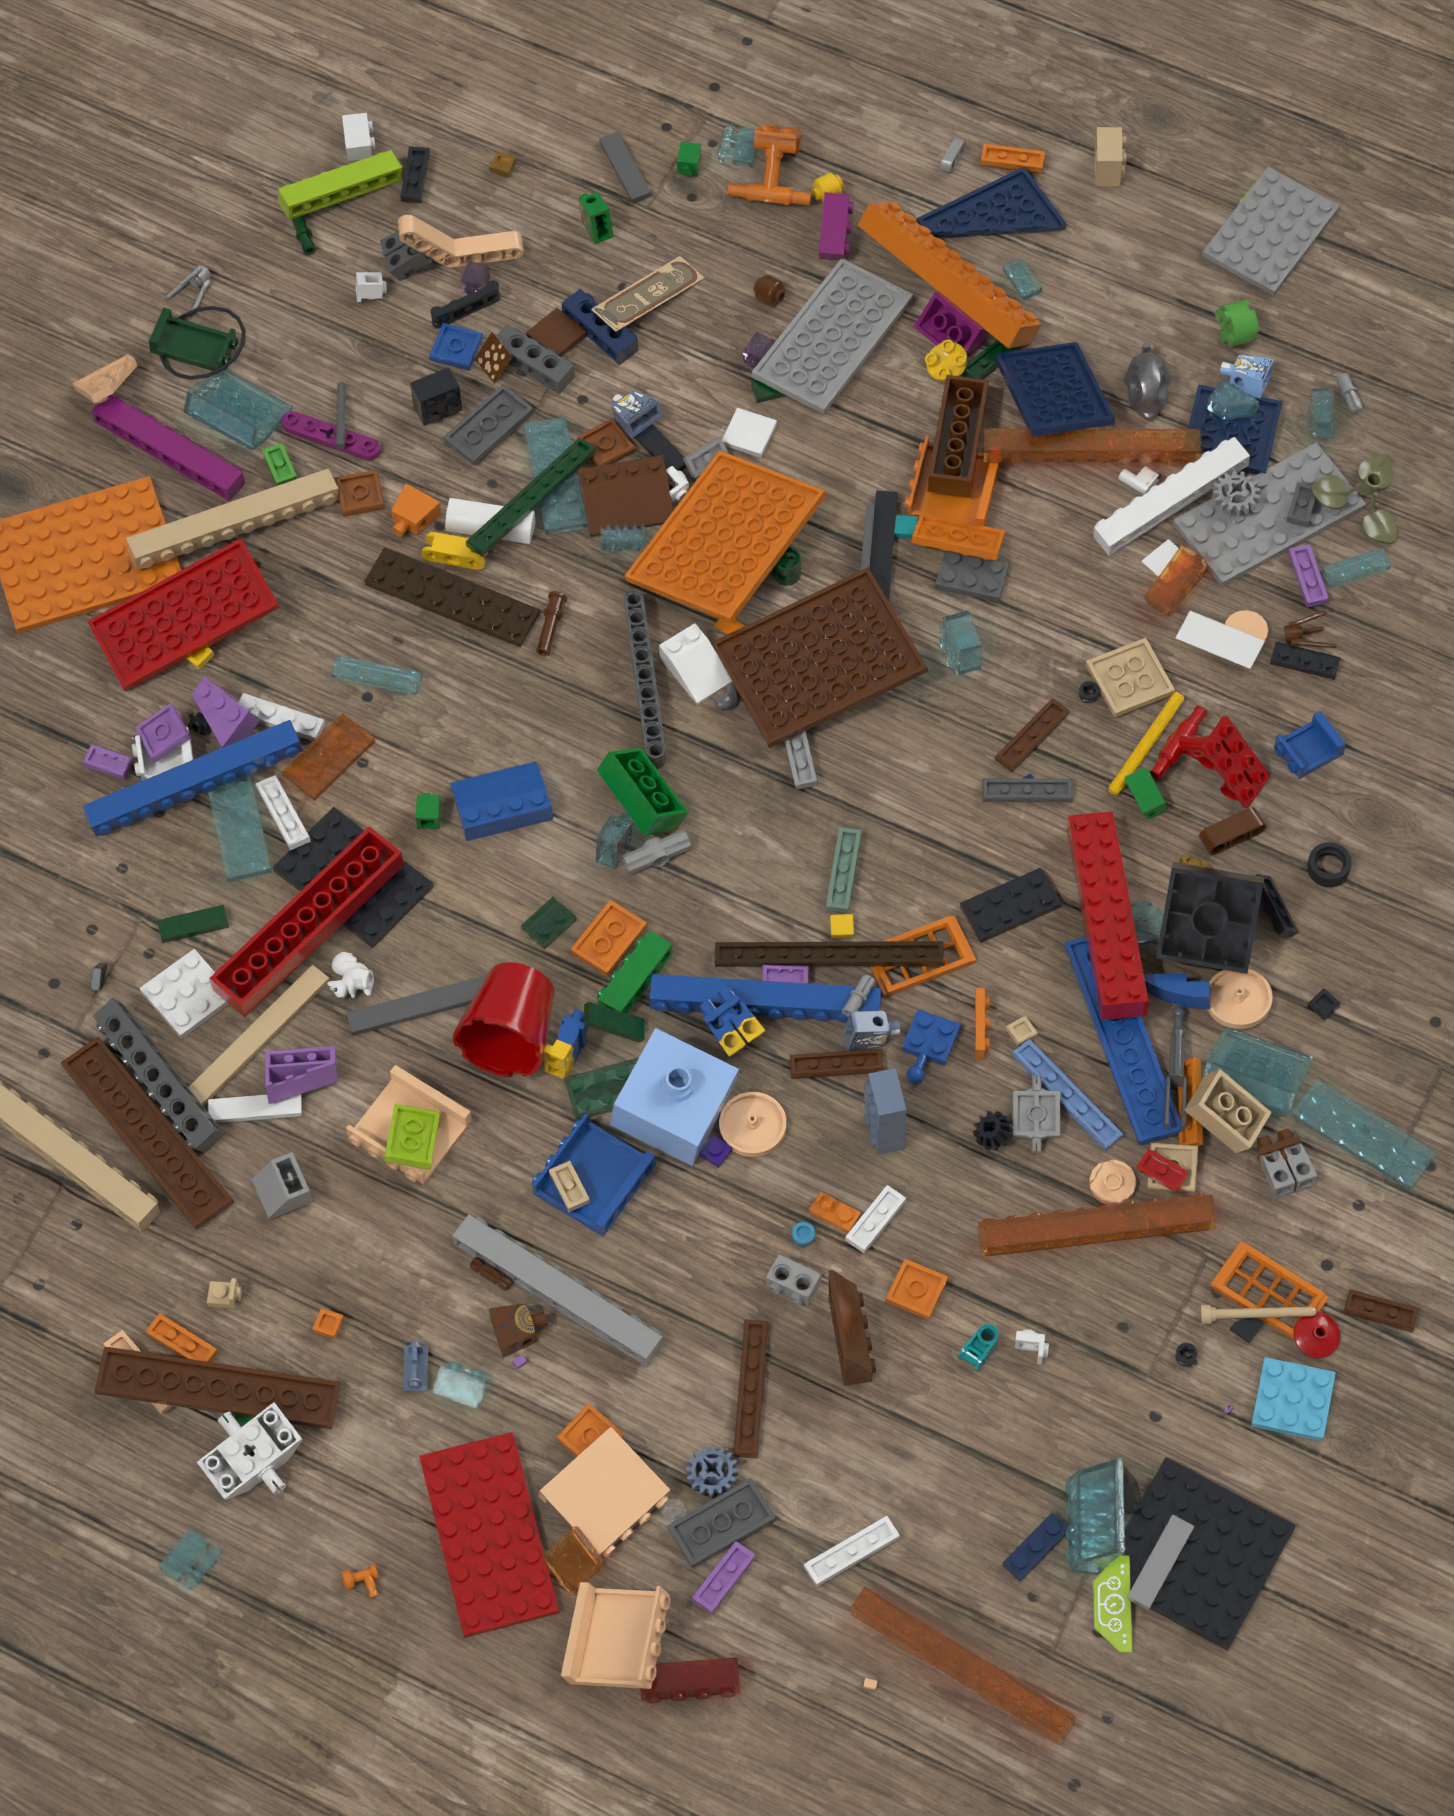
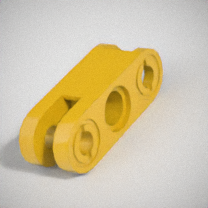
[421,532,488,570]

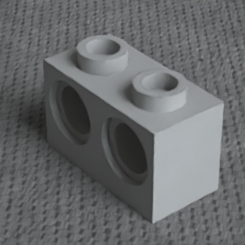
[766,1254,821,1306]

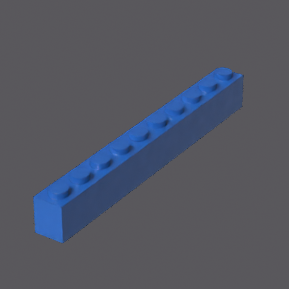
[83,720,303,837]
[650,974,881,1023]

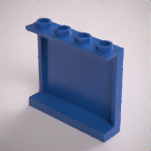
[532,1114,656,1237]

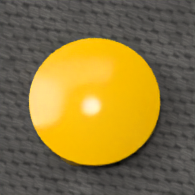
[925,340,968,382]

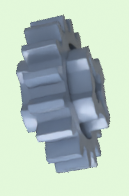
[686,1445,738,1498]

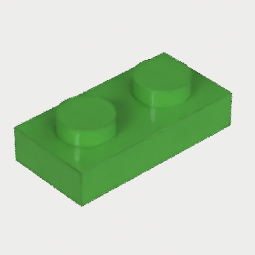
[262,443,297,486]

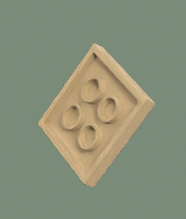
[1086,638,1175,718]

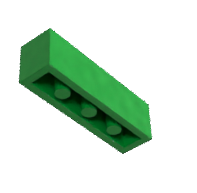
[597,930,673,1014]

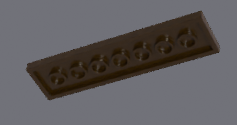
[364,547,540,648]

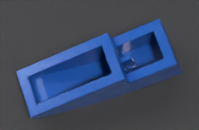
[1144,974,1211,1009]

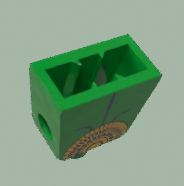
[578,192,614,244]

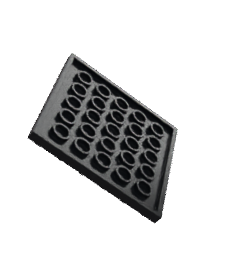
[1100,1457,1296,1651]

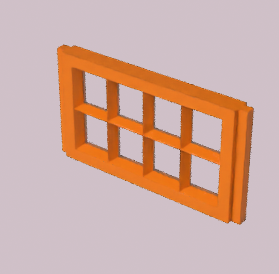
[869,915,976,997]
[1210,1242,1329,1340]

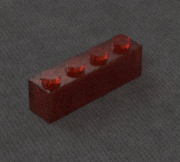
[640,1657,740,1704]

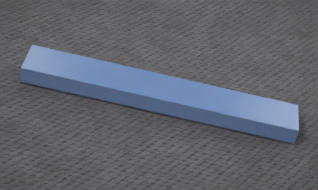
[1012,1039,1123,1151]

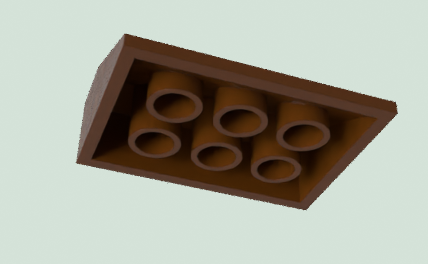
[578,455,673,537]
[828,1270,876,1386]

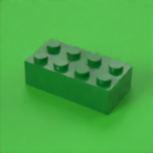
[597,747,689,836]

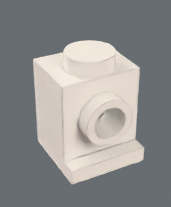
[355,272,387,302]

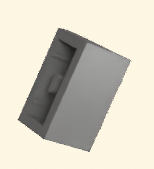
[252,1152,312,1220]

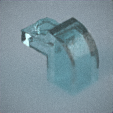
[1309,388,1335,438]

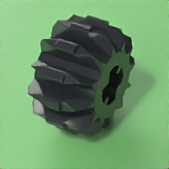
[973,1111,1014,1151]

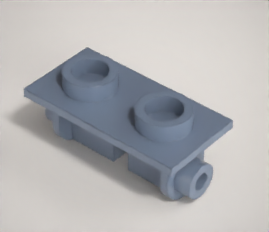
[403,1341,428,1392]

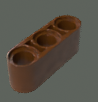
[1199,807,1267,855]

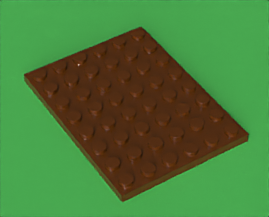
[711,567,928,748]

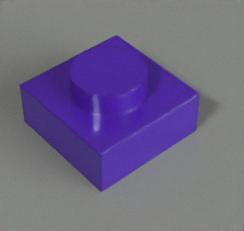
[700,1135,732,1168]

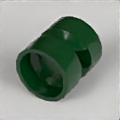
[773,546,801,586]

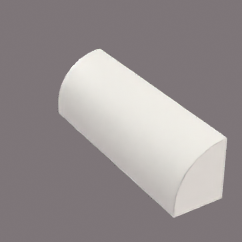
[445,498,536,544]

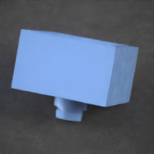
[610,1028,739,1166]

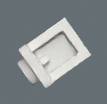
[666,466,689,505]
[1015,1330,1049,1365]

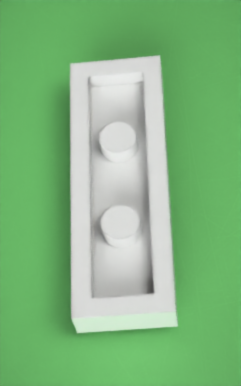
[845,1185,906,1253]

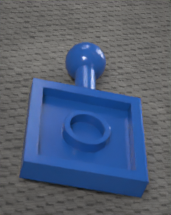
[902,1009,961,1084]

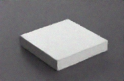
[722,408,777,458]

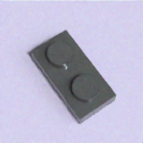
[1286,482,1316,527]

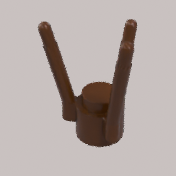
[1284,610,1337,648]

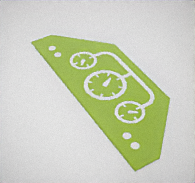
[1093,1556,1132,1652]

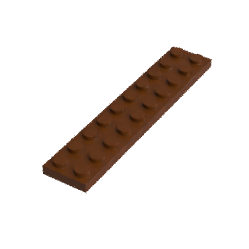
[61,1037,234,1230]
[94,1346,341,1430]

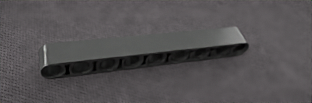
[624,590,666,769]

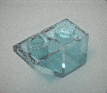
[1207,380,1259,420]

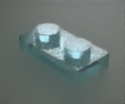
[1003,257,1042,300]

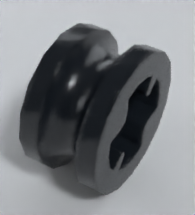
[1079,681,1099,704]
[1175,1343,1197,1367]

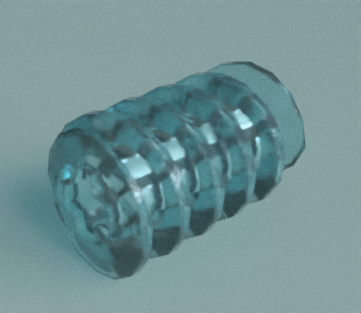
[601,523,645,551]

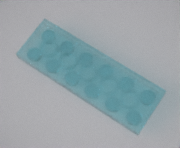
[523,417,588,535]
[208,775,272,882]
[1291,1079,1437,1191]

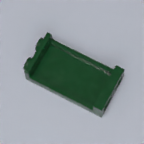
[149,307,238,374]

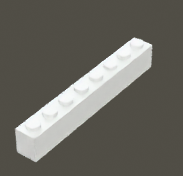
[1094,437,1250,556]

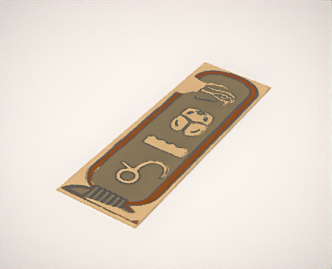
[591,256,705,331]

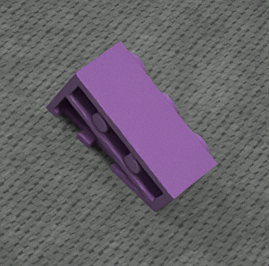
[191,677,261,748]
[265,1046,338,1104]

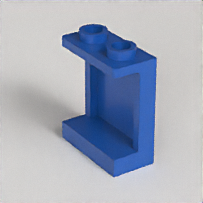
[1274,711,1346,779]

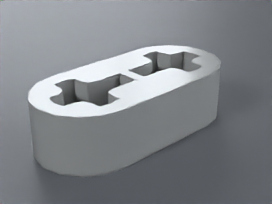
[940,138,966,174]

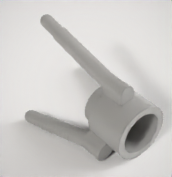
[166,265,211,316]

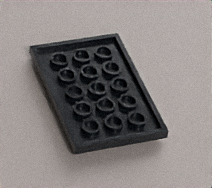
[273,807,434,948]

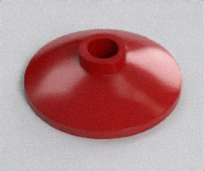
[1293,1311,1340,1359]

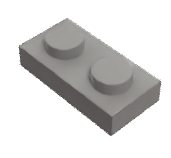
[683,437,729,478]

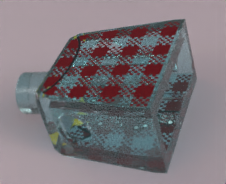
[596,813,633,870]

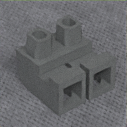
[380,230,434,281]

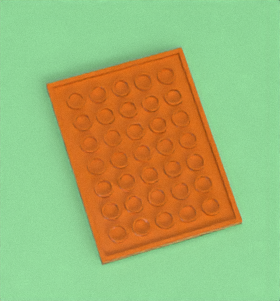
[624,450,826,624]
[0,476,181,634]

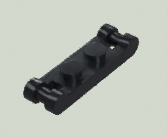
[430,280,500,329]

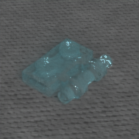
[718,124,757,168]
[159,1529,222,1590]

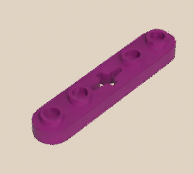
[281,411,380,461]

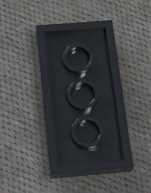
[960,867,1062,943]

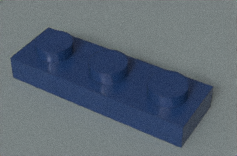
[1002,1513,1070,1582]

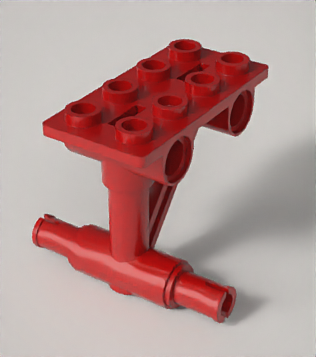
[1150,705,1270,808]

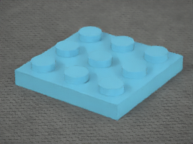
[1251,1357,1336,1442]

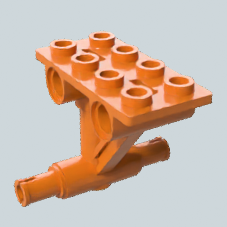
[727,124,812,206]

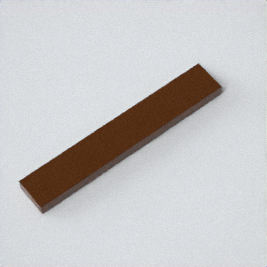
[733,1319,768,1458]

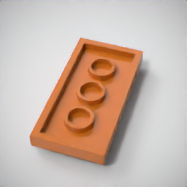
[911,513,1005,561]

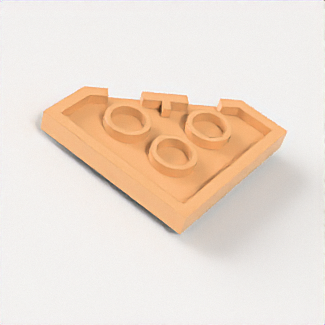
[73,354,138,403]

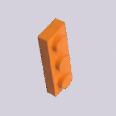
[980,143,1045,173]
[975,988,990,1060]
[145,1313,218,1362]

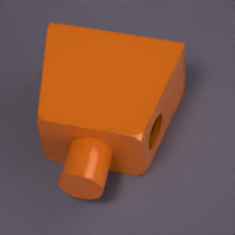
[391,484,441,537]

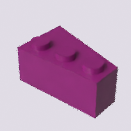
[819,192,854,261]

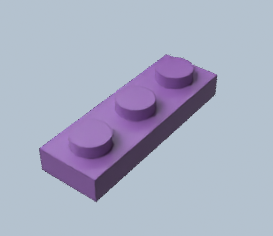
[1288,544,1329,607]
[692,1541,756,1614]

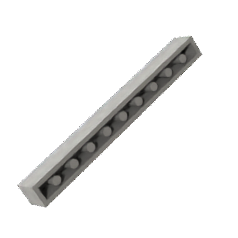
[452,1215,663,1367]

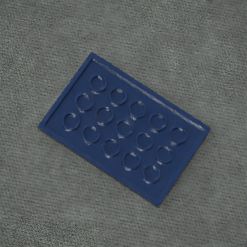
[995,342,1115,437]

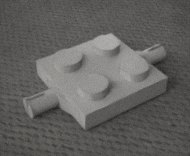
[1013,1075,1060,1154]

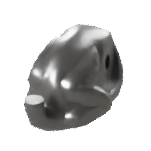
[1124,341,1171,420]

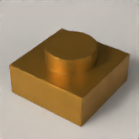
[489,151,516,177]

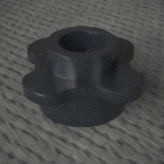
[188,712,209,735]

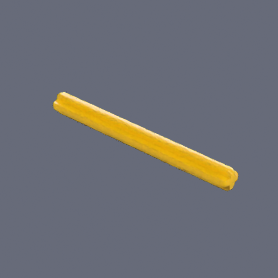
[1108,692,1184,796]

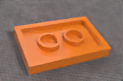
[570,900,647,977]

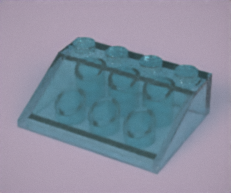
[183,369,293,450]
[1202,1026,1312,1116]
[1065,1458,1125,1575]

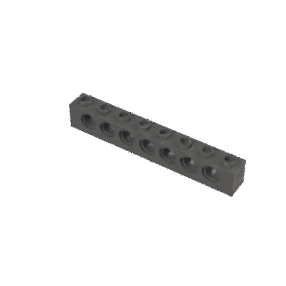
[93,998,225,1153]

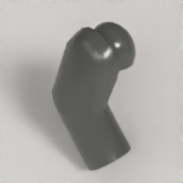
[716,682,738,711]

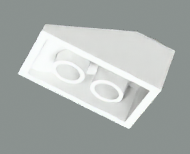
[659,624,731,705]

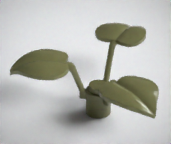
[1311,454,1397,544]

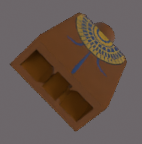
[489,1304,548,1358]

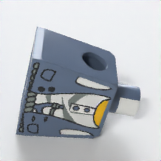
[611,390,663,438]
[843,1011,900,1051]

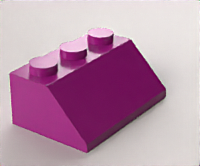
[913,292,990,358]

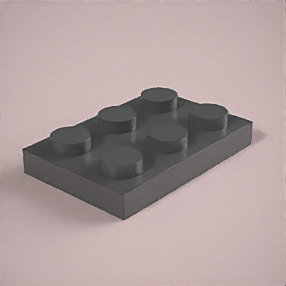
[935,551,1009,602]

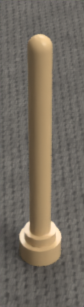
[1201,1305,1317,1324]

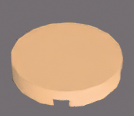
[1225,610,1268,643]
[1089,1160,1136,1205]

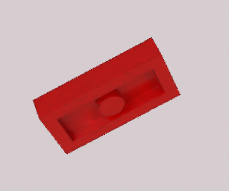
[1136,1148,1189,1193]

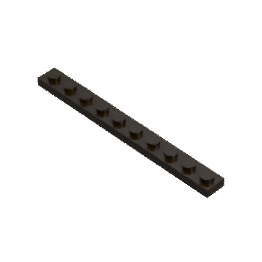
[715,941,944,967]

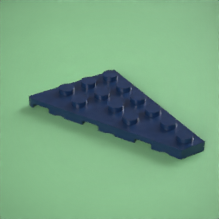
[917,167,1067,237]

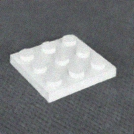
[139,949,229,1039]

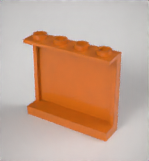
[904,435,1002,526]

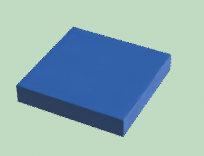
[429,323,483,371]

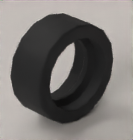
[1307,842,1351,887]

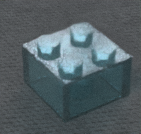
[939,610,982,676]

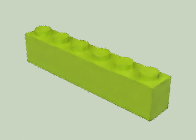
[278,150,402,220]

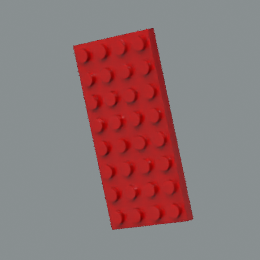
[87,538,280,691]
[419,1432,559,1638]

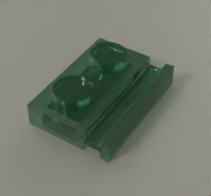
[521,896,577,950]

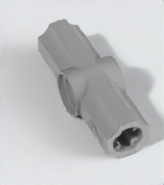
[622,830,691,874]

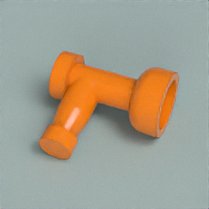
[341,1564,379,1599]

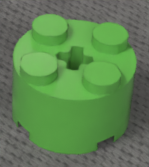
[1215,299,1259,347]

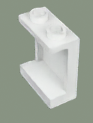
[132,727,194,781]

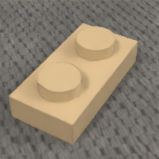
[549,1161,590,1212]

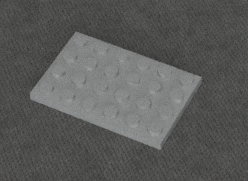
[1202,166,1339,296]

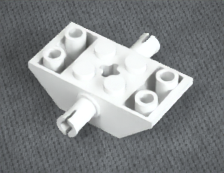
[197,1403,303,1500]

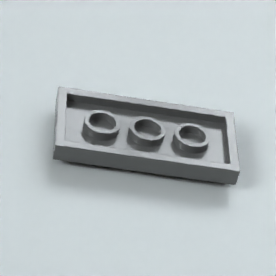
[443,384,534,465]
[667,1478,776,1568]

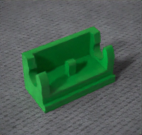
[1124,767,1168,819]

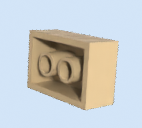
[1185,1069,1272,1153]

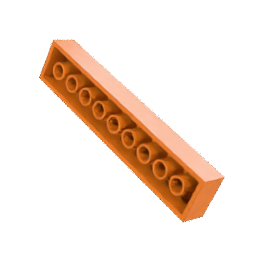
[858,201,1042,348]

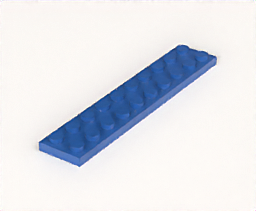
[1064,937,1183,1145]

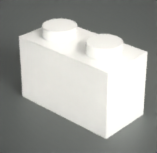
[342,113,375,161]

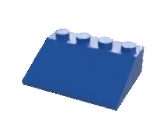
[450,761,553,841]

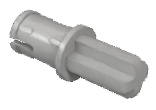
[1336,373,1362,414]
[842,975,875,1017]

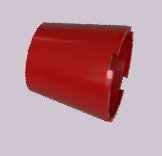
[453,962,555,1078]

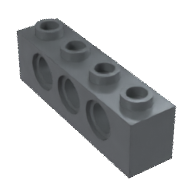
[496,324,575,394]

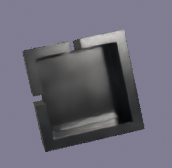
[410,367,462,426]

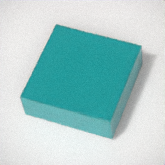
[894,515,918,539]

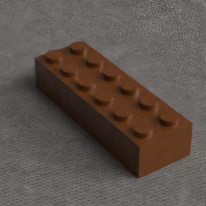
[927,375,989,497]

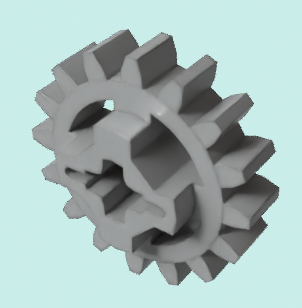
[1212,471,1260,516]

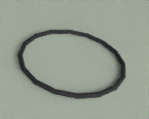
[159,306,246,380]

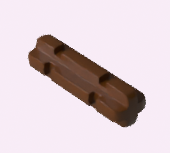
[470,1257,513,1291]

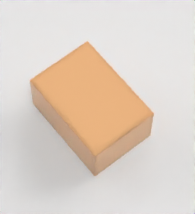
[863,1678,877,1691]

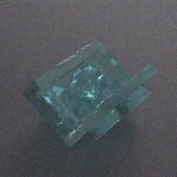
[432,1361,490,1409]

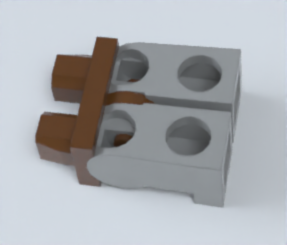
[1257,1129,1318,1199]

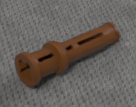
[536,591,568,656]

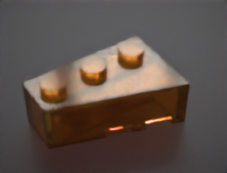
[1144,544,1208,617]

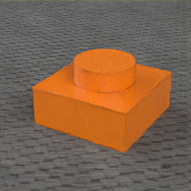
[312,1308,344,1340]

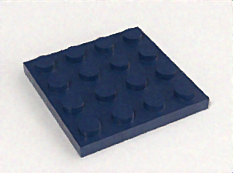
[1181,384,1283,474]

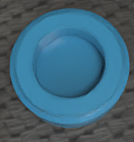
[792,1222,815,1247]

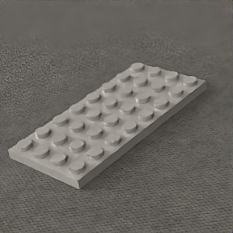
[752,258,913,414]
[1173,442,1366,587]

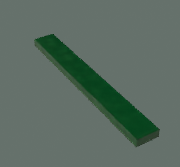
[466,437,596,557]

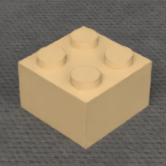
[1095,127,1126,186]

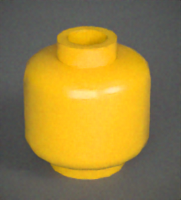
[812,173,844,203]

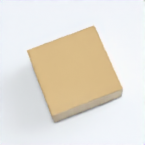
[1006,1016,1038,1047]

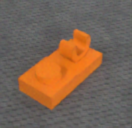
[809,1191,861,1234]

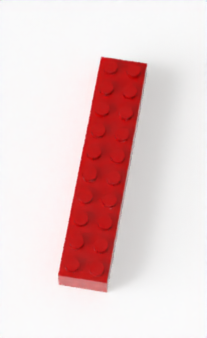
[1067,811,1148,1020]
[209,826,404,1017]

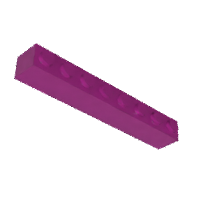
[91,395,245,502]

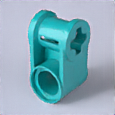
[958,1324,999,1372]

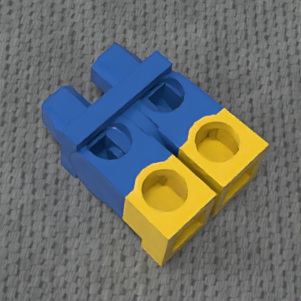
[700,986,766,1057]
[543,1009,588,1080]

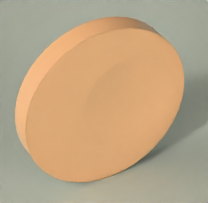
[1207,969,1273,1029]
[719,1092,786,1157]

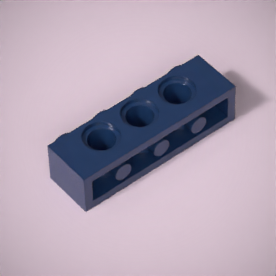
[562,289,638,366]

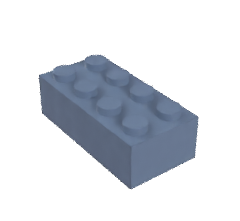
[864,1068,907,1155]

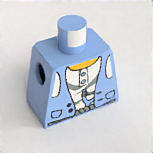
[1220,355,1274,398]

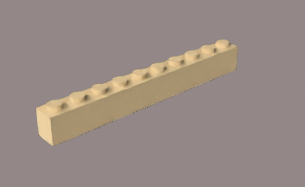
[126,468,339,570]
[0,1080,160,1233]

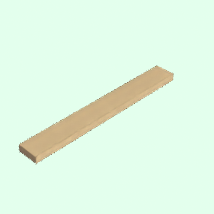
[189,965,330,1106]

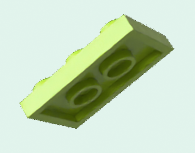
[384,1104,440,1170]

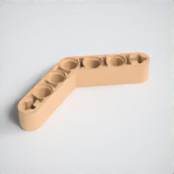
[398,215,524,268]

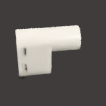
[1118,466,1161,495]

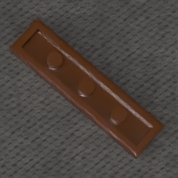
[995,698,1069,773]
[790,1049,884,1079]

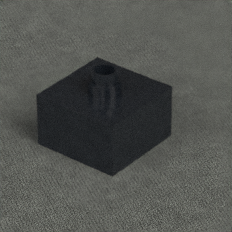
[1156,862,1264,974]

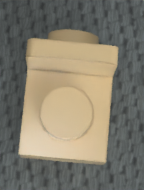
[207,1278,242,1309]

